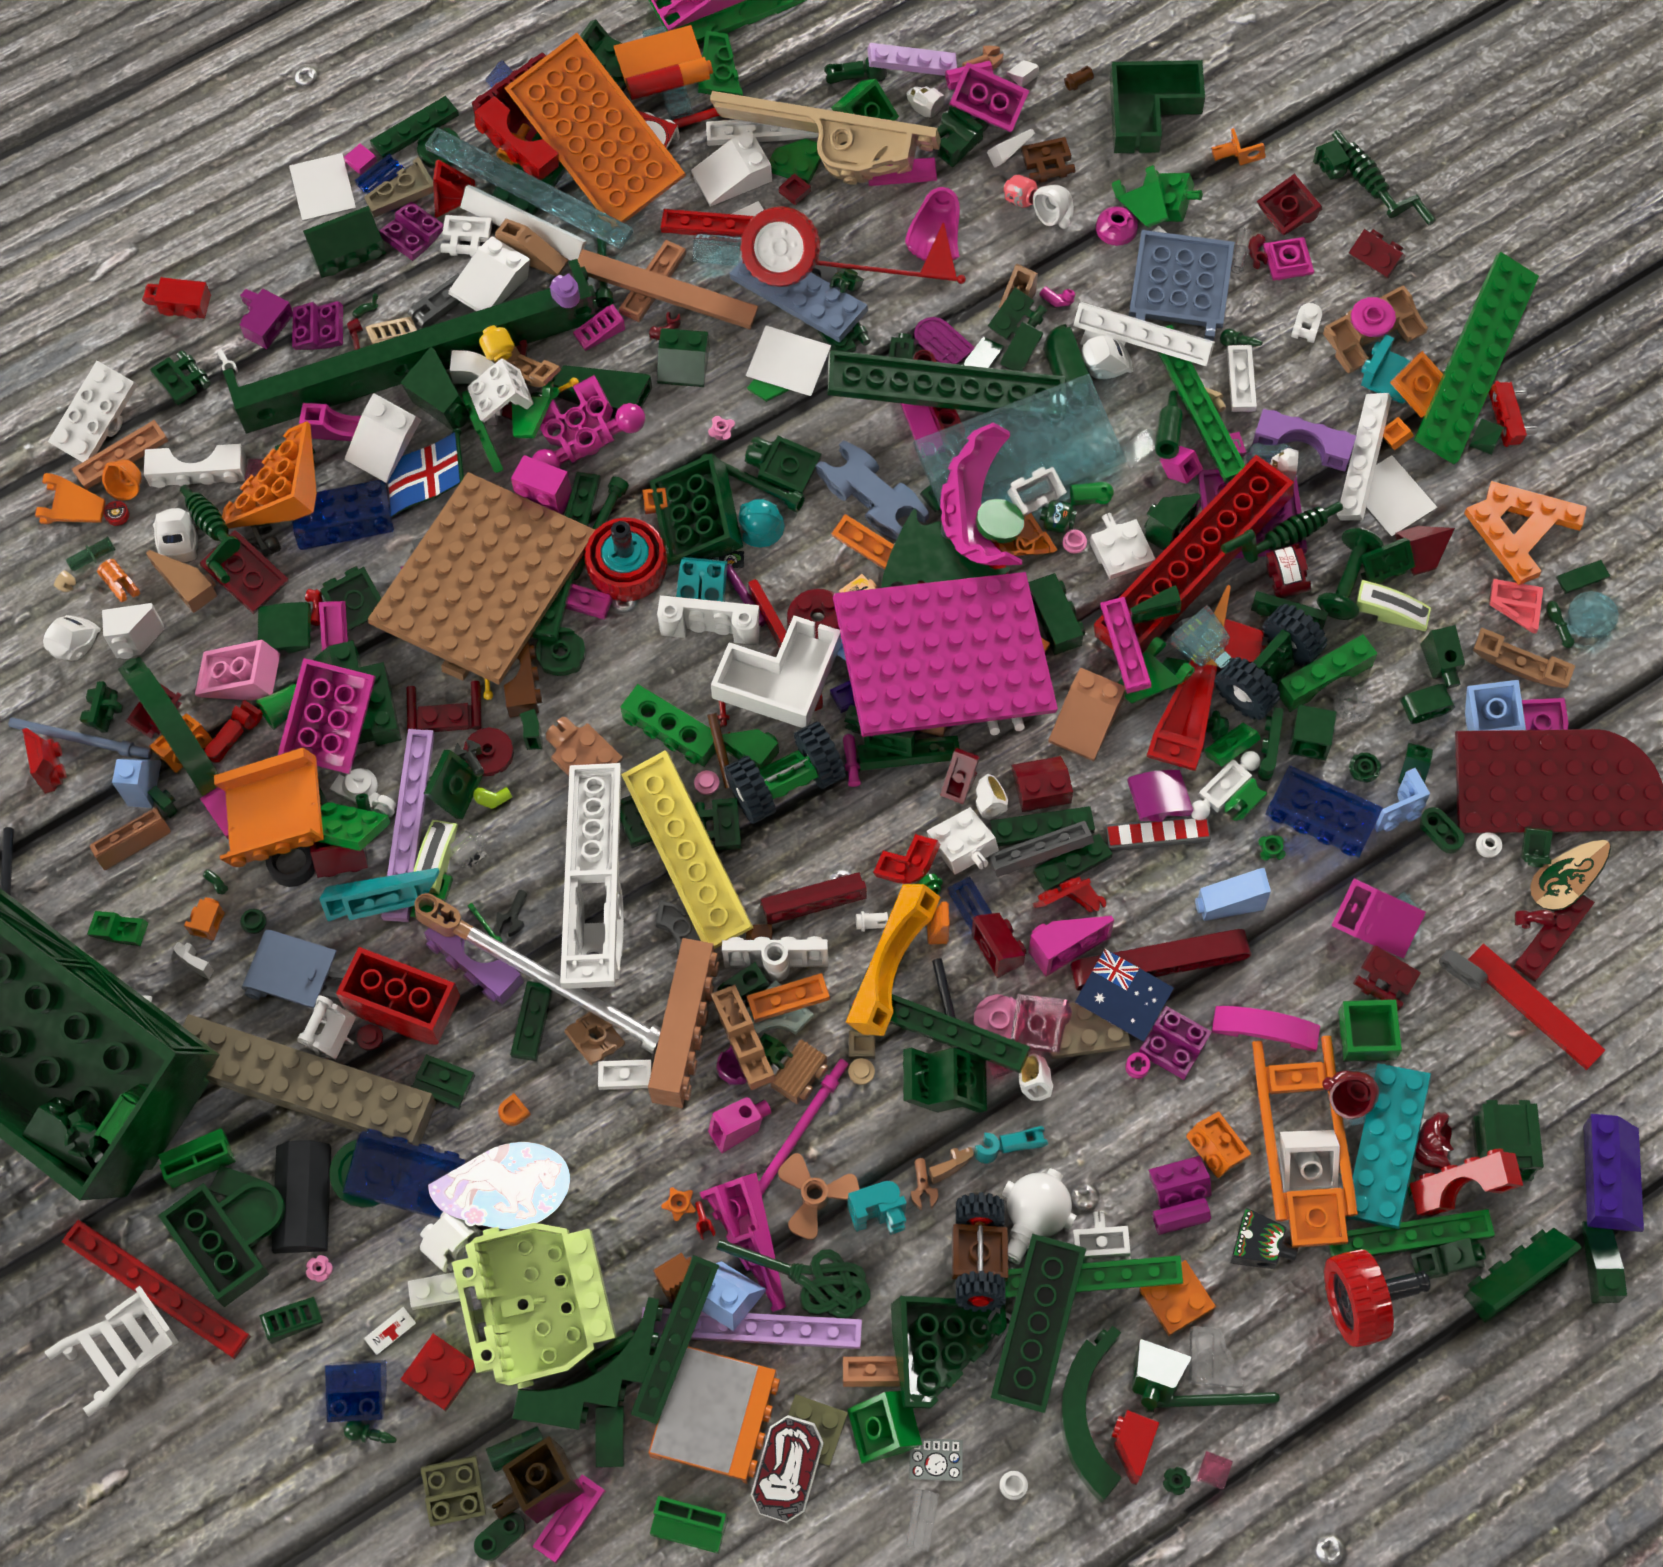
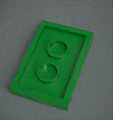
[318,802,390,851]

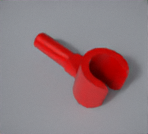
[695,1201,716,1240]

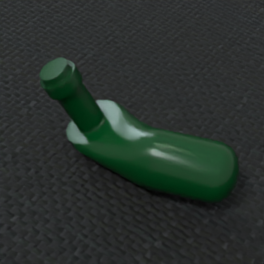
[352,293,378,319]
[203,869,228,895]

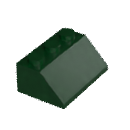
[303,206,386,278]

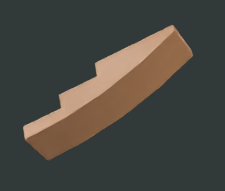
[710,985,776,1090]

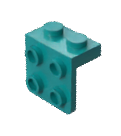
[1361,334,1411,404]

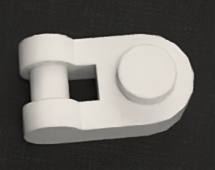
[1291,303,1322,343]

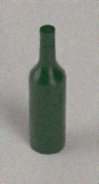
[1155,390,1183,459]

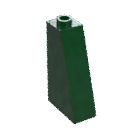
[552,365,652,419]

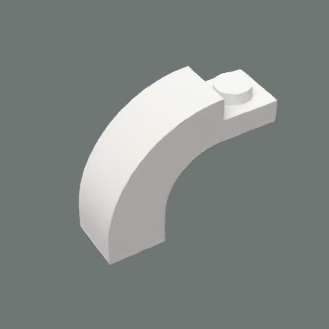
[450,350,508,425]

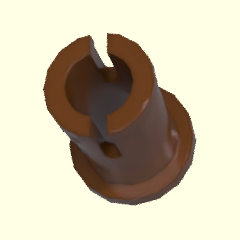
[1064,65,1094,91]

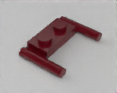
[406,681,482,734]

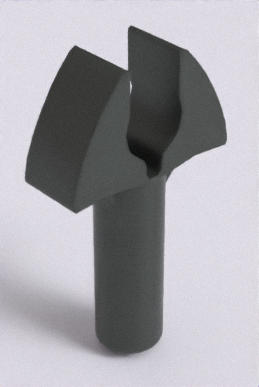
[454,739,484,777]
[496,890,528,937]

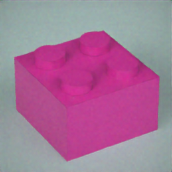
[511,455,572,515]

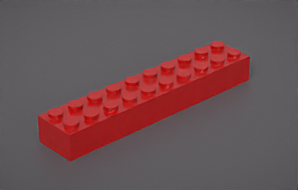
[1094,455,1294,654]

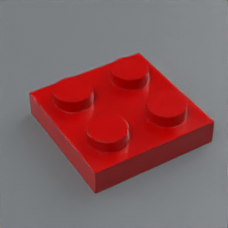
[400,1333,476,1412]

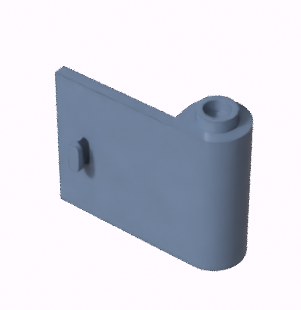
[241,930,337,1009]

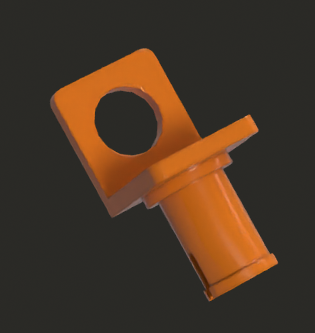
[1211,128,1266,166]

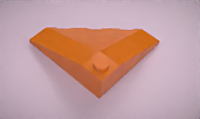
[222,421,317,529]

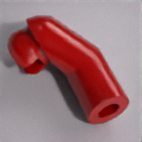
[305,589,323,626]

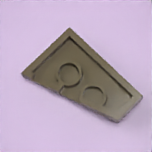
[364,156,434,218]

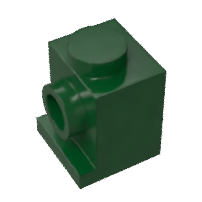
[1313,139,1350,180]

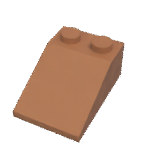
[1048,668,1126,761]

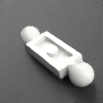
[1191,751,1260,820]

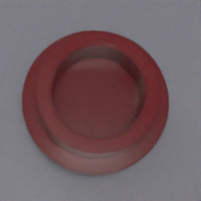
[356,1024,383,1050]

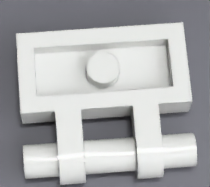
[441,215,492,257]

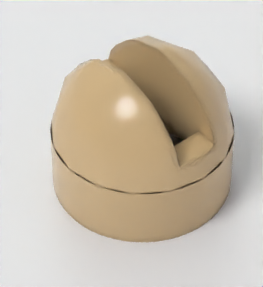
[54,570,76,592]

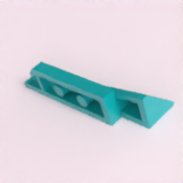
[319,868,439,922]

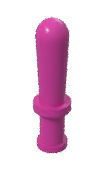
[843,734,861,787]

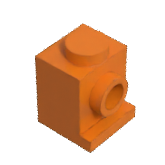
[184,897,225,941]

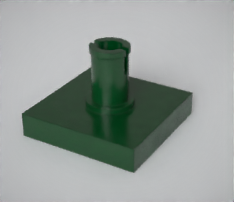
[424,750,483,819]

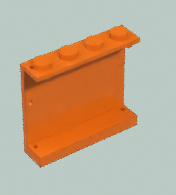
[214,748,324,867]

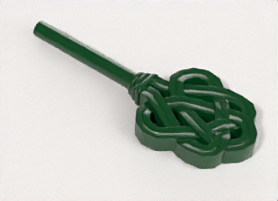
[716,1239,870,1319]

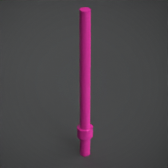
[759,1059,849,1195]

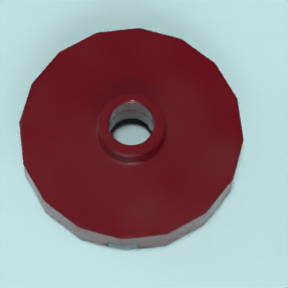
[463,727,514,777]

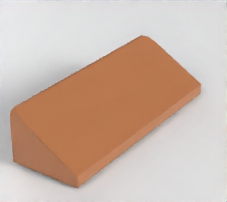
[90,807,171,870]

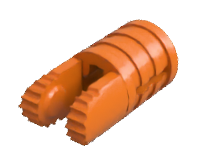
[97,559,141,602]

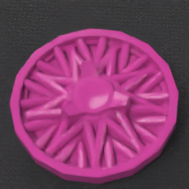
[1351,297,1396,337]

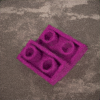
[379,201,444,261]
[292,301,343,350]
[1127,770,1193,822]
[1139,1006,1212,1080]

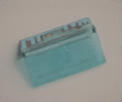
[693,234,742,266]

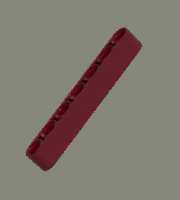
[1070,929,1251,991]

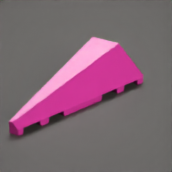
[699,1172,786,1312]

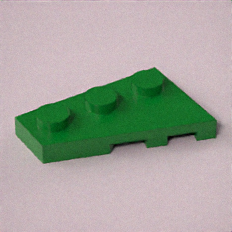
[698,31,743,96]

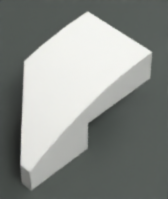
[173,942,214,979]

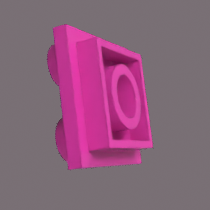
[1263,237,1314,281]

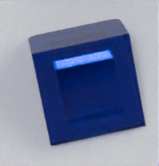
[485,60,513,87]

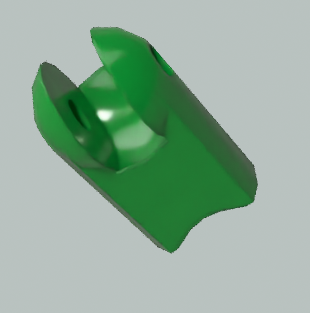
[1070,482,1114,506]
[1224,778,1267,821]

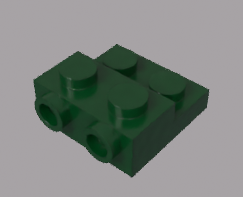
[320,566,382,632]

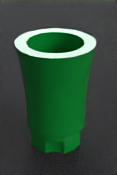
[256,683,296,730]

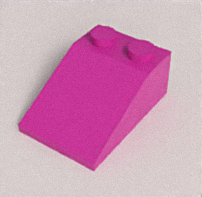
[1029,916,1114,977]

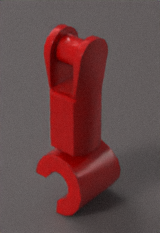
[205,700,263,763]

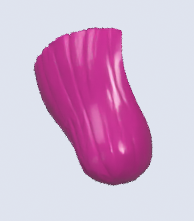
[905,187,960,261]

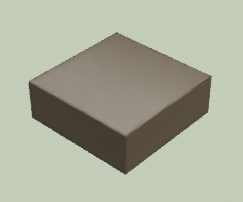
[849,1031,875,1059]

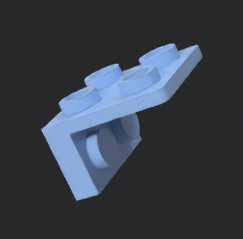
[1374,768,1430,832]

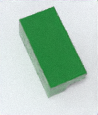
[158,1128,236,1188]
[650,1496,728,1554]

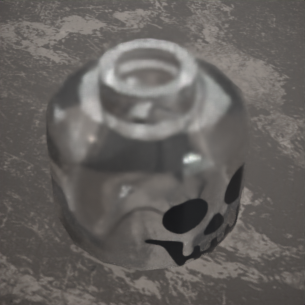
[449,831,487,868]

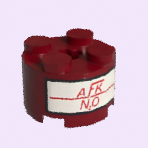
[1266,544,1311,599]

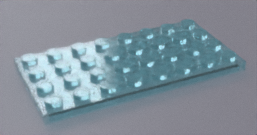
[913,374,1126,511]

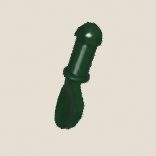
[1546,601,1575,649]

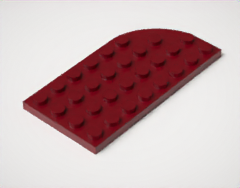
[1455,729,1663,833]

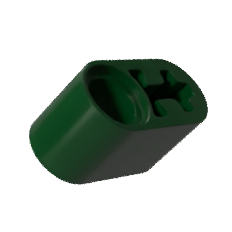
[1400,684,1455,724]

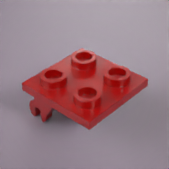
[1032,876,1106,912]

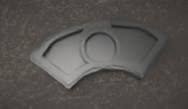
[656,900,701,955]

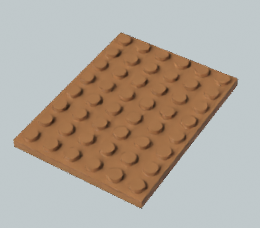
[368,472,595,685]

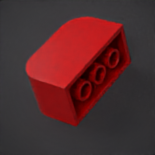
[336,947,460,1045]

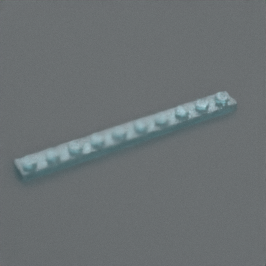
[425,127,633,250]

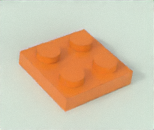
[1390,351,1443,418]
[1139,1260,1216,1336]

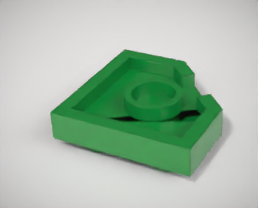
[769,138,822,184]

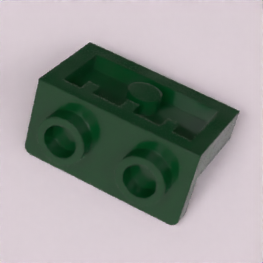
[1361,538,1416,584]

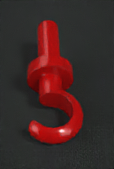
[718,701,730,735]

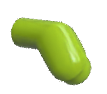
[473,787,513,809]

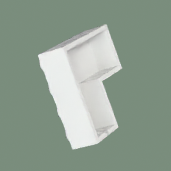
[711,616,841,728]

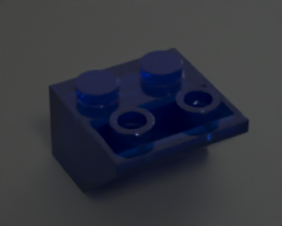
[325,1360,387,1422]

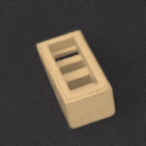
[365,317,417,344]

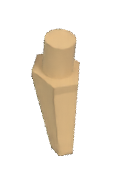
[1205,387,1226,412]

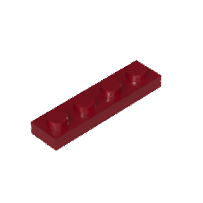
[1513,895,1595,982]

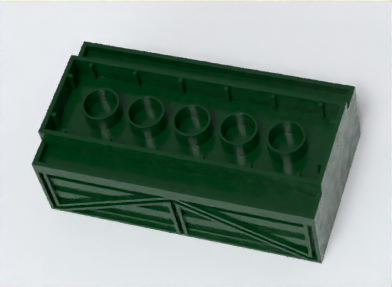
[0,888,220,1201]

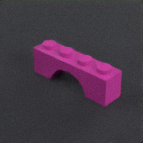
[299,403,361,441]

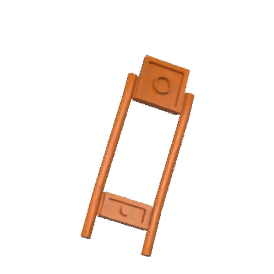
[1252,1036,1358,1248]

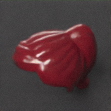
[1415,1112,1454,1169]

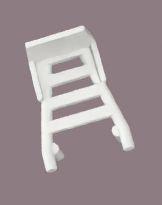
[44,1286,178,1417]

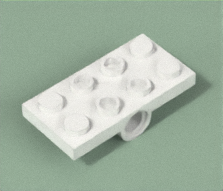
[48,361,138,462]
[722,936,829,982]

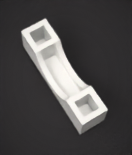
[144,444,246,488]

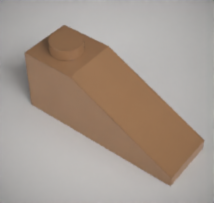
[146,550,217,613]

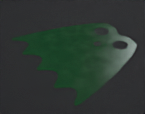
[881,509,1010,588]

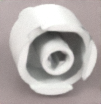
[420,1212,482,1272]

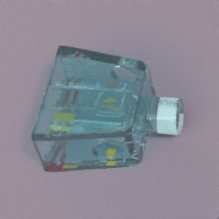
[1170,605,1232,668]

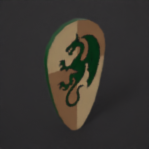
[1530,840,1611,911]

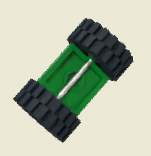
[724,721,846,824]

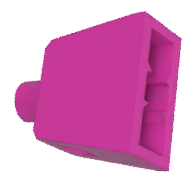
[708,1097,771,1153]

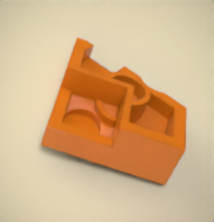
[991,513,1058,556]

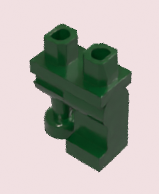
[933,106,989,168]

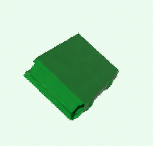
[95,1083,148,1144]

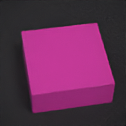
[344,143,377,175]

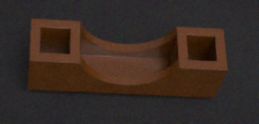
[504,635,542,718]

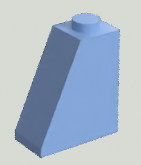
[112,758,161,808]
[1195,868,1271,921]

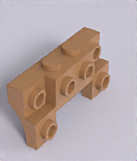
[1323,285,1428,374]

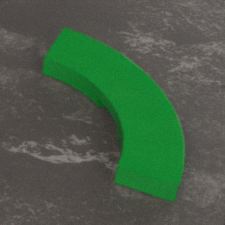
[461,390,504,473]

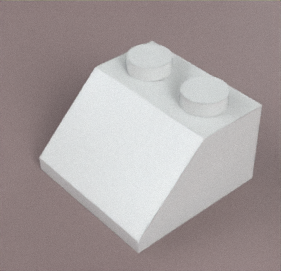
[102,603,164,659]
[1279,1130,1340,1193]

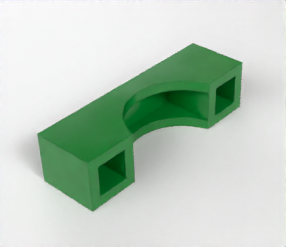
[1277,634,1378,712]

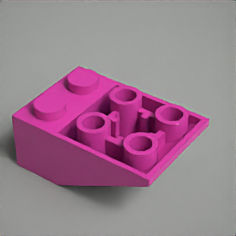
[1331,878,1426,959]

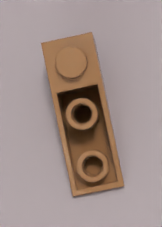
[495,218,568,276]

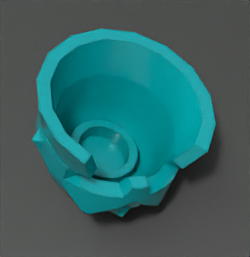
[738,499,785,548]

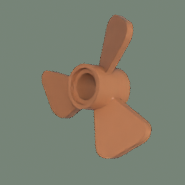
[778,1153,860,1240]

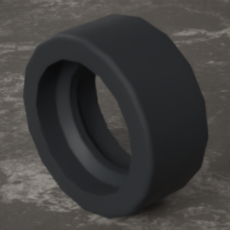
[266,846,315,887]

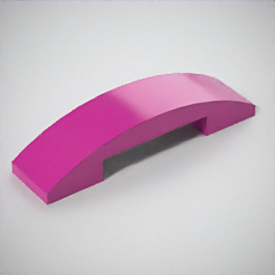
[1212,1006,1320,1052]

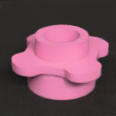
[708,416,735,441]

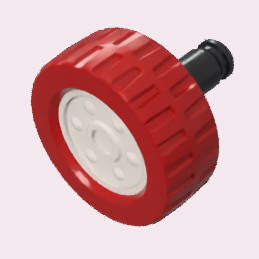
[740,206,821,287]

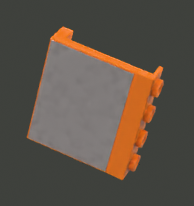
[649,1346,780,1484]

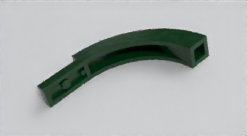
[118,656,218,796]

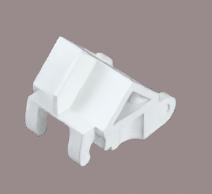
[297,995,356,1060]

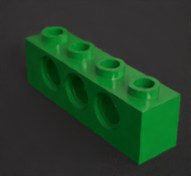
[620,684,716,767]

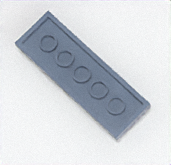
[729,260,868,343]

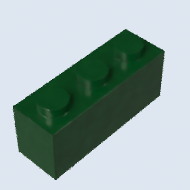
[1028,573,1085,655]
[359,662,402,746]

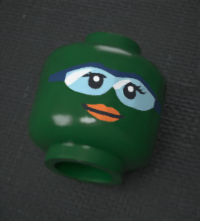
[1040,500,1077,534]

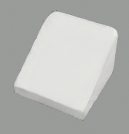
[1007,60,1039,87]

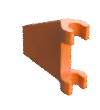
[35,473,106,524]

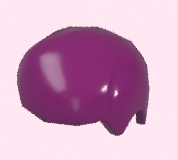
[716,1046,747,1085]

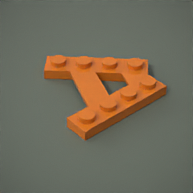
[1464,481,1587,585]

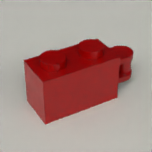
[142,277,211,319]

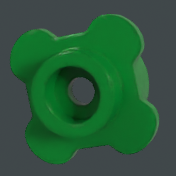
[1258,835,1286,861]

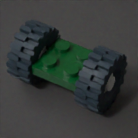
[1214,604,1328,720]

